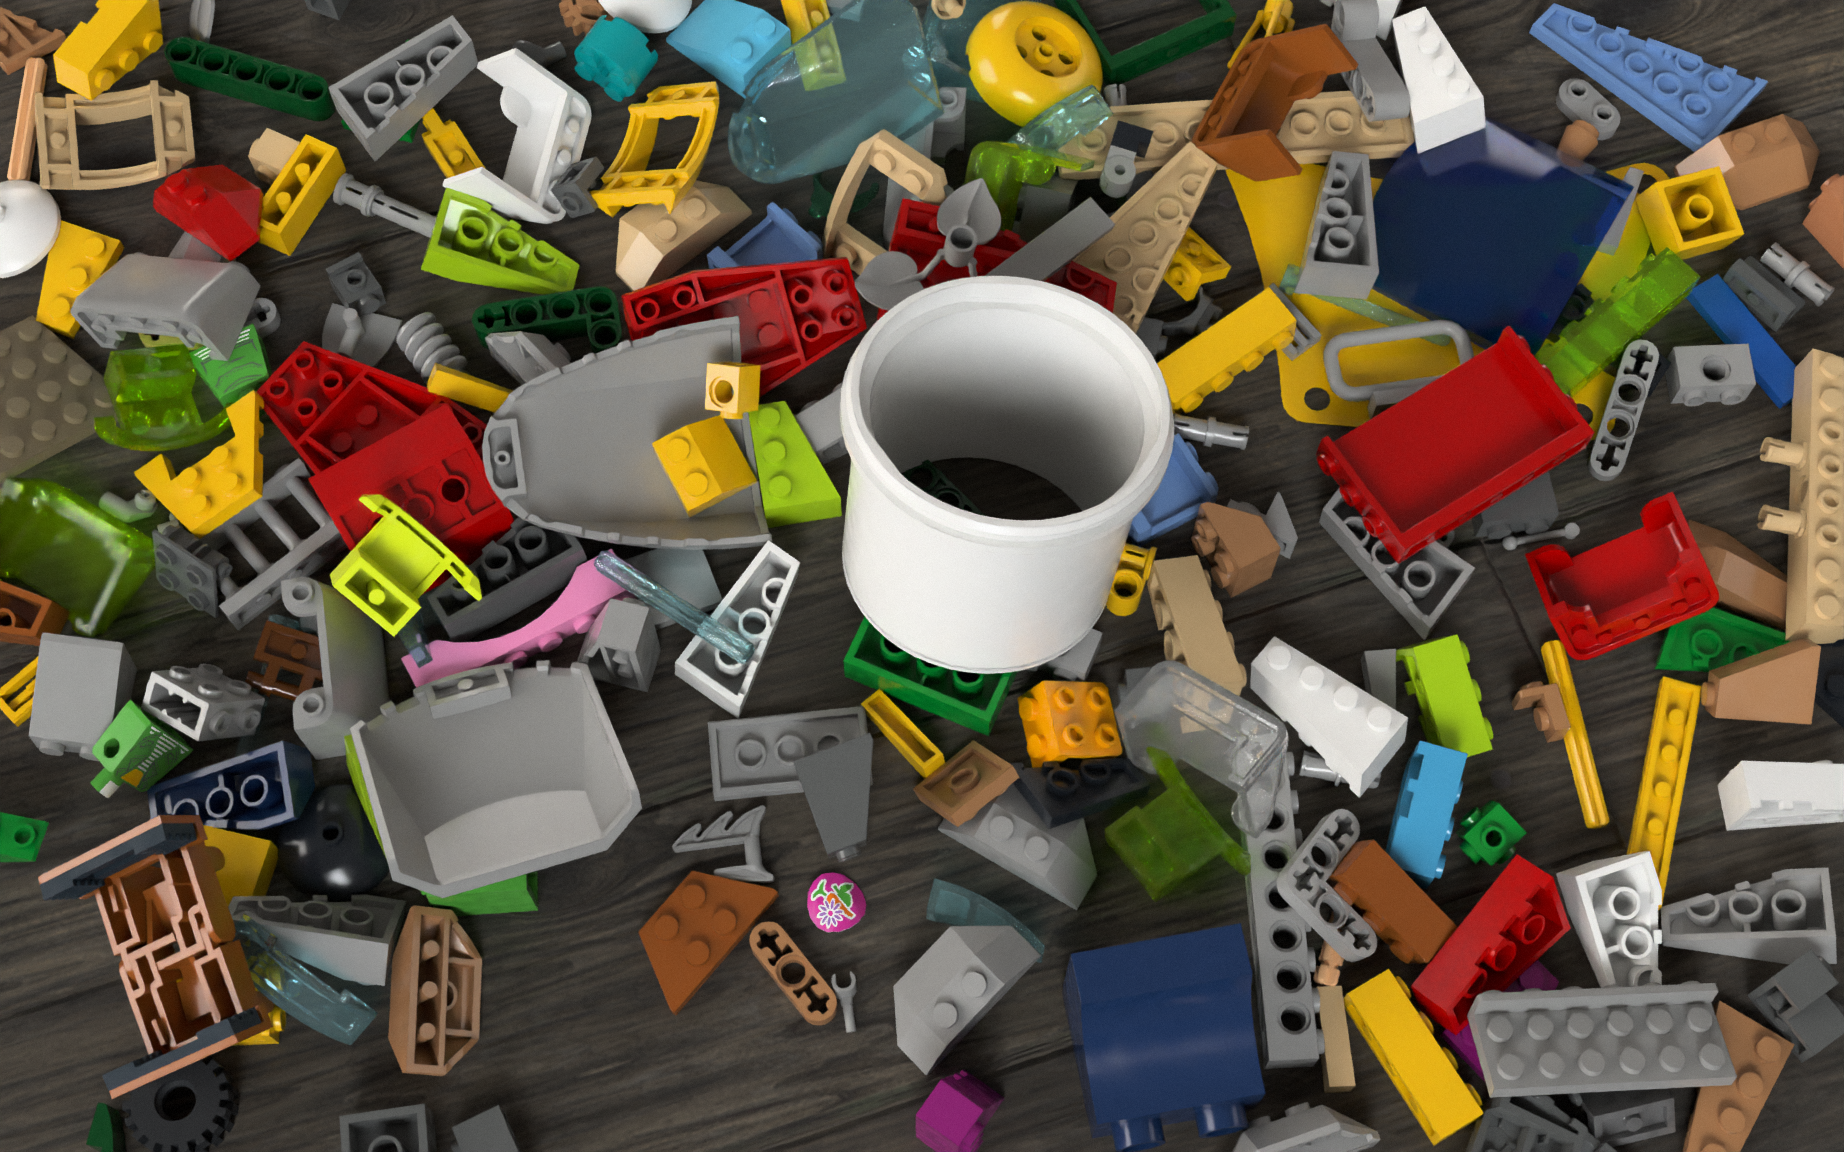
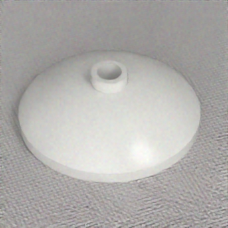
[598,0,692,33]
[0,180,61,278]

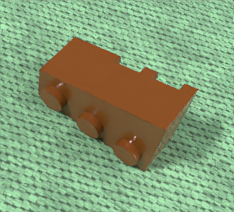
[1322,839,1458,963]

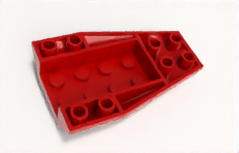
[622,257,867,397]
[256,341,487,528]

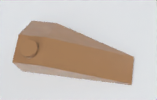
[1687,520,1787,630]

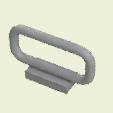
[1323,320,1474,419]

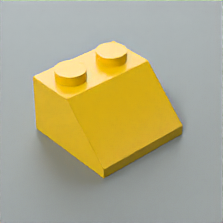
[652,415,757,518]

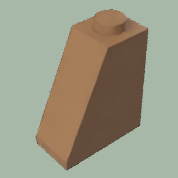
[1701,638,1821,725]

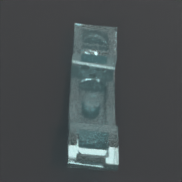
[979,85,1114,204]
[233,913,378,1045]

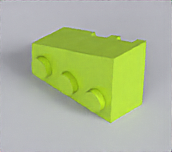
[748,401,842,528]

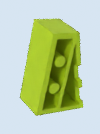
[1396,634,1493,757]

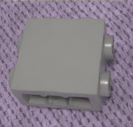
[141,664,265,741]

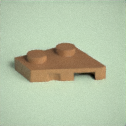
[0,7,66,75]

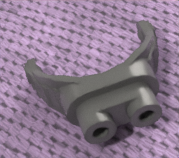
[1161,286,1224,336]

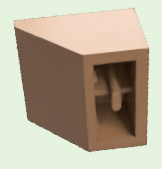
[1191,502,1281,598]

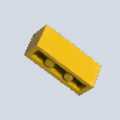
[258,134,346,256]

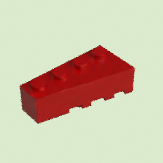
[1411,854,1571,1036]

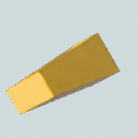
[427,363,513,413]
[861,689,945,779]

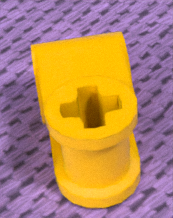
[1106,542,1157,616]

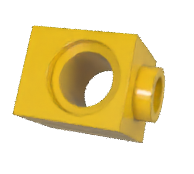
[705,361,761,419]

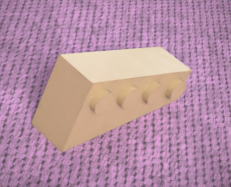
[1147,555,1247,732]

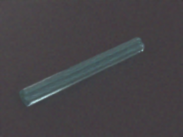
[594,551,755,664]

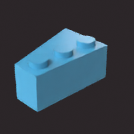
[1385,740,1468,889]

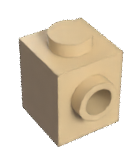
[248,128,300,185]

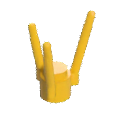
[1227,0,1295,69]

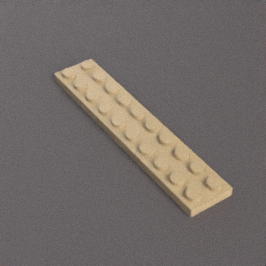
[1051,91,1417,180]

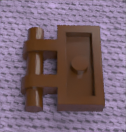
[245,620,323,703]

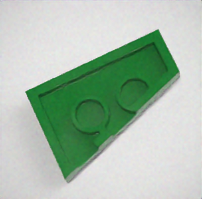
[1654,607,1792,672]

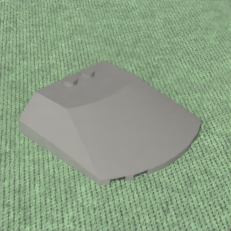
[350,660,642,898]

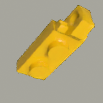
[421,108,486,178]

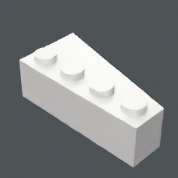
[1392,7,1486,154]
[675,540,800,719]
[1250,636,1408,798]

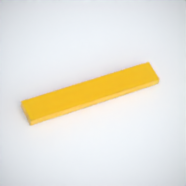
[1627,676,1702,911]

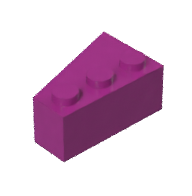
[915,1069,1004,1152]

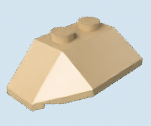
[616,180,752,291]

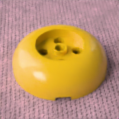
[965,1,1103,130]

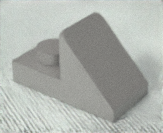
[1227,492,1298,559]

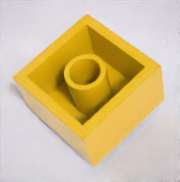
[1635,166,1744,266]

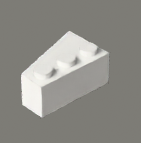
[1718,760,1844,831]

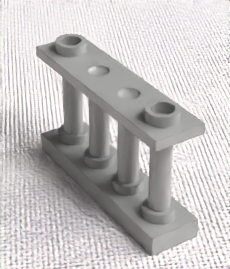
[192,458,347,630]

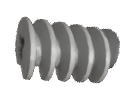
[396,312,469,384]

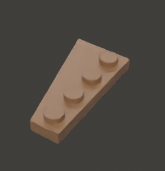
[1682,1000,1795,1152]

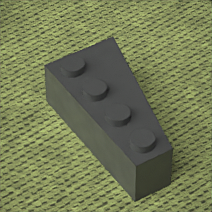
[427,517,588,643]

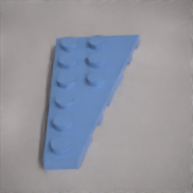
[1529,3,1768,152]

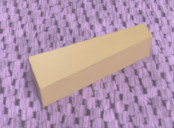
[1316,986,1356,1093]

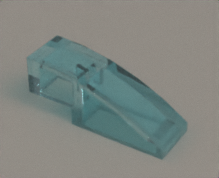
[926,878,1045,963]

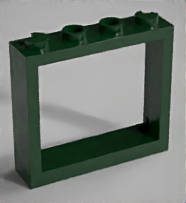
[1054,0,1237,86]

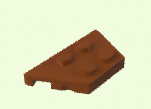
[638,871,779,1015]

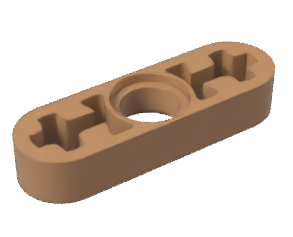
[749,921,838,1025]

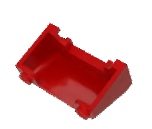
[1525,491,1719,660]

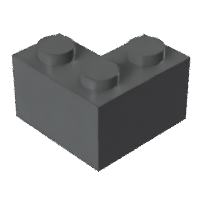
[1012,168,1079,243]
[1747,949,1844,1063]

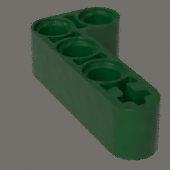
[472,286,625,354]

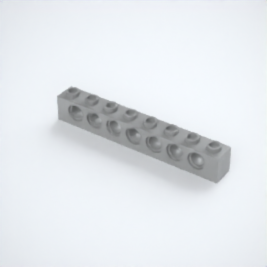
[1233,739,1325,1069]

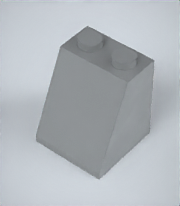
[29,632,137,761]

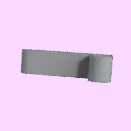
[1331,0,1410,122]

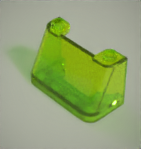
[0,477,156,637]

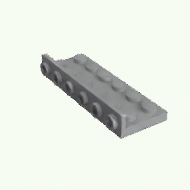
[1467,981,1737,1098]

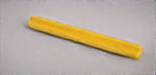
[1541,640,1609,829]

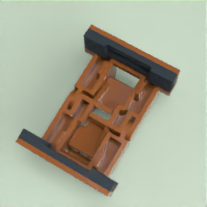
[38,815,274,1099]

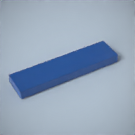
[1686,274,1796,409]

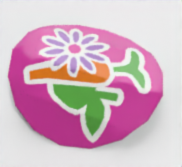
[807,872,866,932]

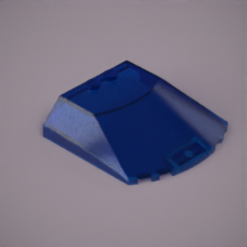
[1372,117,1634,357]

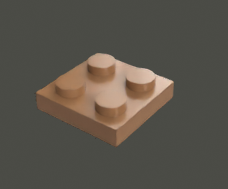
[913,740,1019,827]

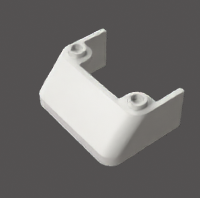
[442,48,592,224]

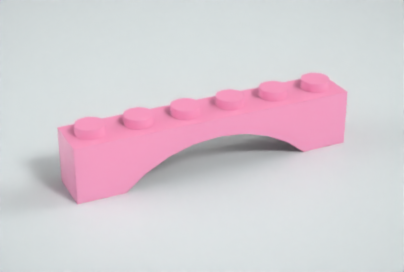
[401,549,637,688]

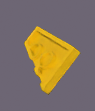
[36,220,124,339]

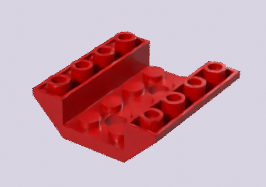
[308,404,514,595]

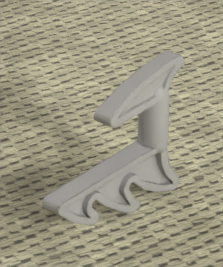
[672,805,775,884]

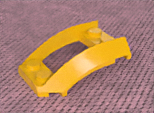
[589,81,719,218]

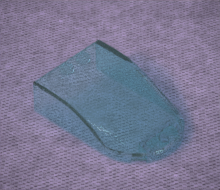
[728,0,945,184]

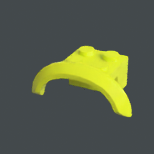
[330,494,482,637]

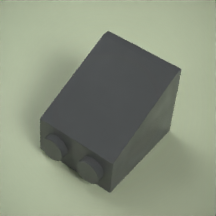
[793,733,873,863]

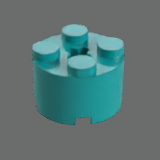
[574,15,658,102]

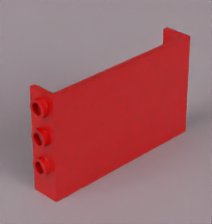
[1316,326,1595,564]

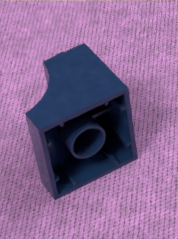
[1062,923,1265,1152]

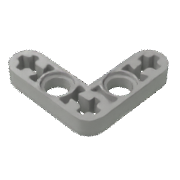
[1277,809,1377,962]

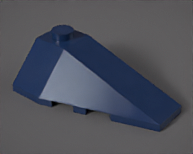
[147,741,315,830]

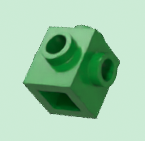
[1455,800,1527,866]

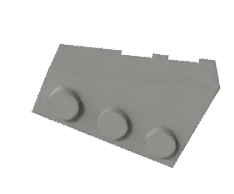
[577,598,661,692]

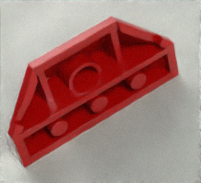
[153,165,263,262]

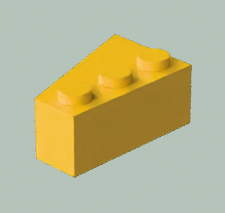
[53,0,163,101]

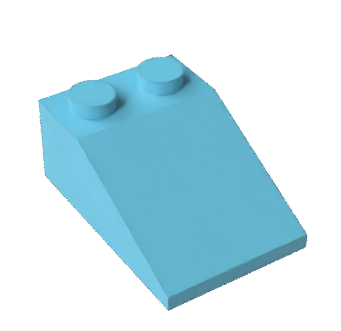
[666,0,792,99]

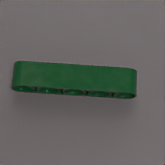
[164,37,336,122]

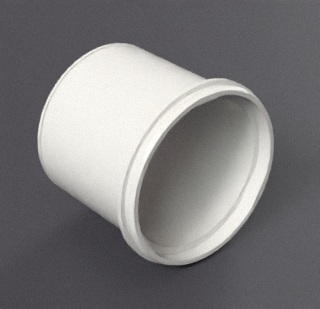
[840,276,1174,674]

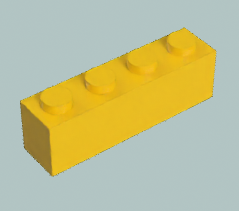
[1157,287,1297,415]
[1344,969,1484,1146]

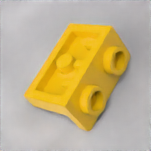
[1163,227,1231,301]

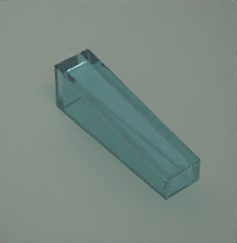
[397,610,433,668]

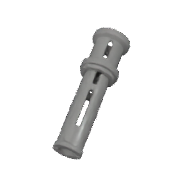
[333,173,436,238]

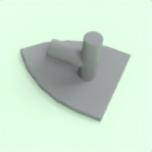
[322,303,403,368]

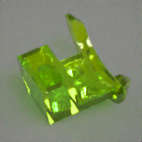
[94,344,235,452]
[1105,746,1251,903]

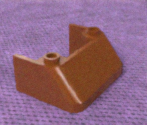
[1191,24,1358,181]

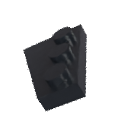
[1010,758,1151,829]

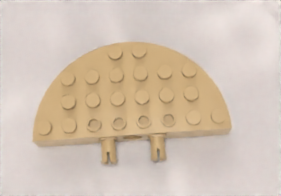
[1757,349,1844,644]

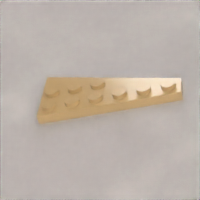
[1069,142,1218,334]

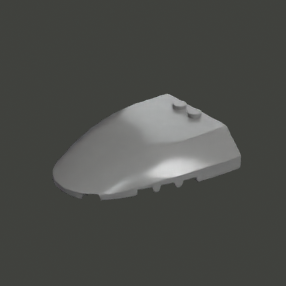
[482,316,772,550]

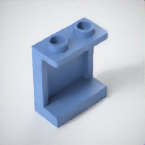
[707,202,823,269]
[1128,433,1219,547]

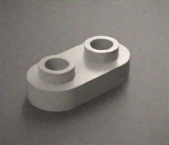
[1556,78,1621,140]

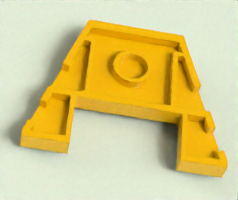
[134,390,264,539]

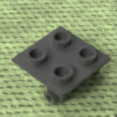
[152,525,233,618]

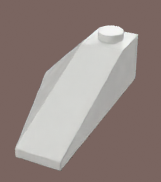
[1556,851,1662,988]

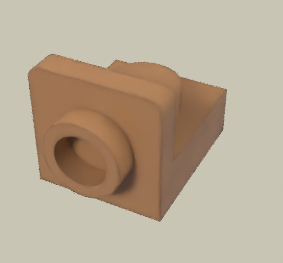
[1511,681,1571,743]

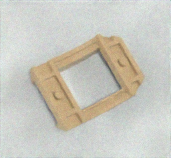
[35,80,195,190]
[822,129,948,275]

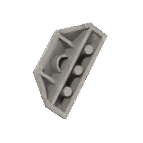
[485,331,571,386]
[938,783,1097,910]
[893,926,1042,1075]
[1233,1102,1381,1152]

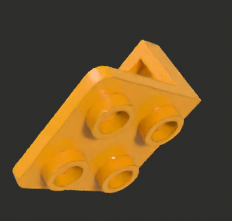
[1017,680,1122,768]

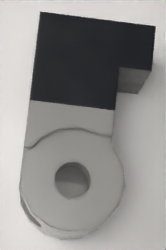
[1100,120,1153,198]

